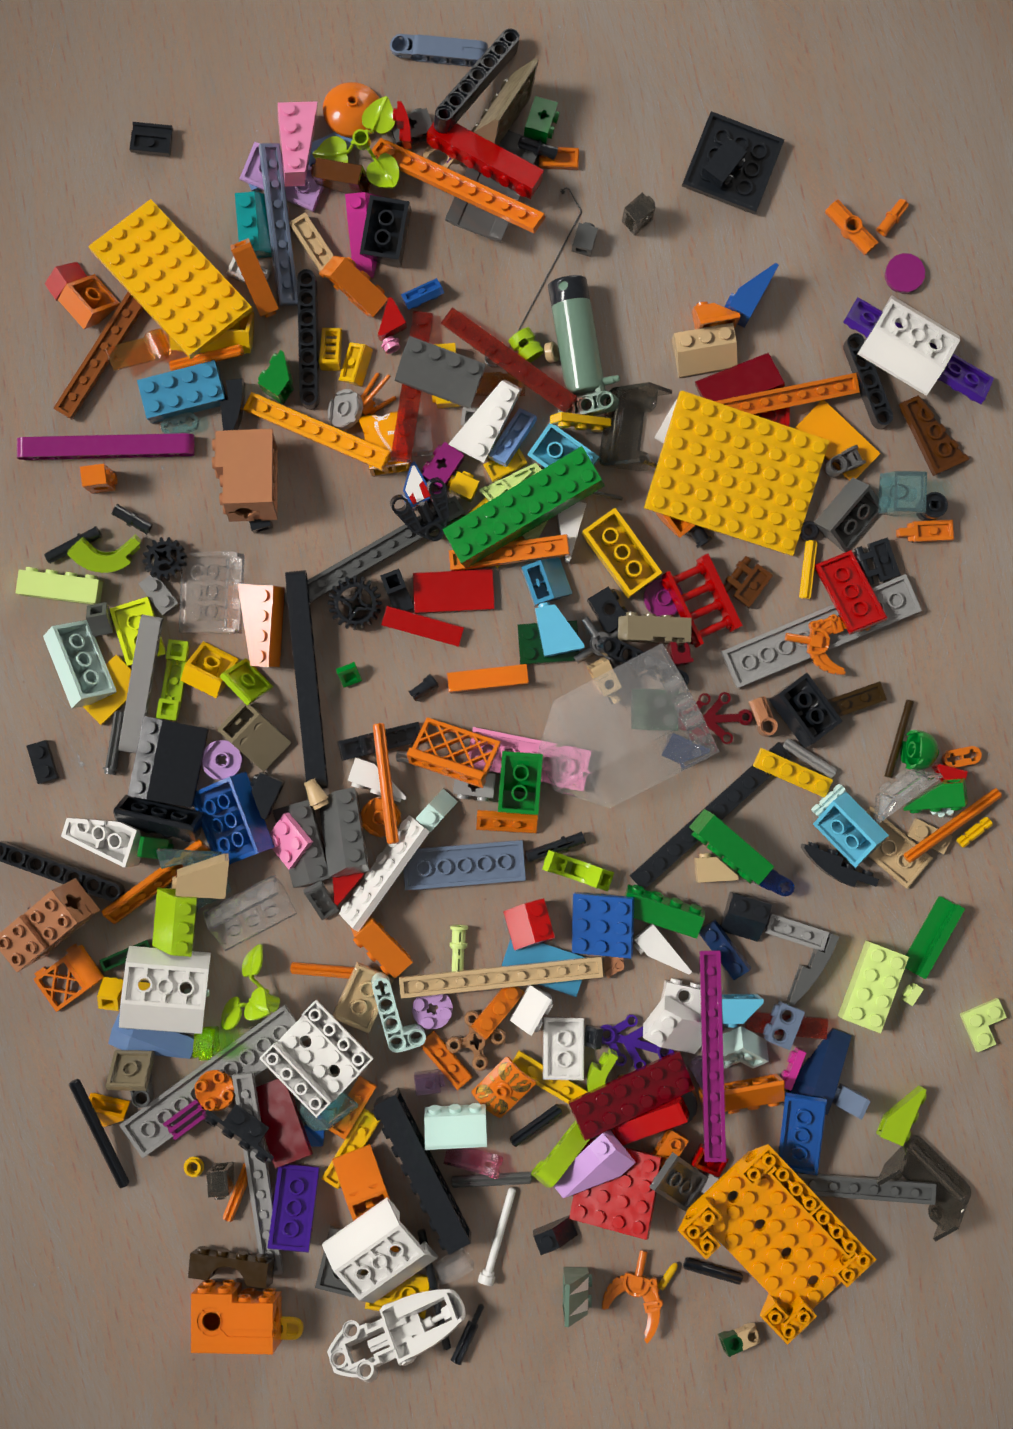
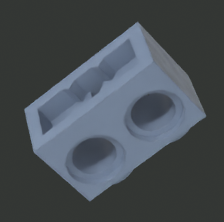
[763,1001,805,1050]

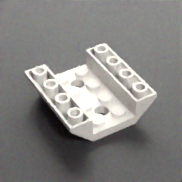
[858,295,960,396]
[119,946,211,1034]
[259,999,374,1118]
[322,1197,438,1303]

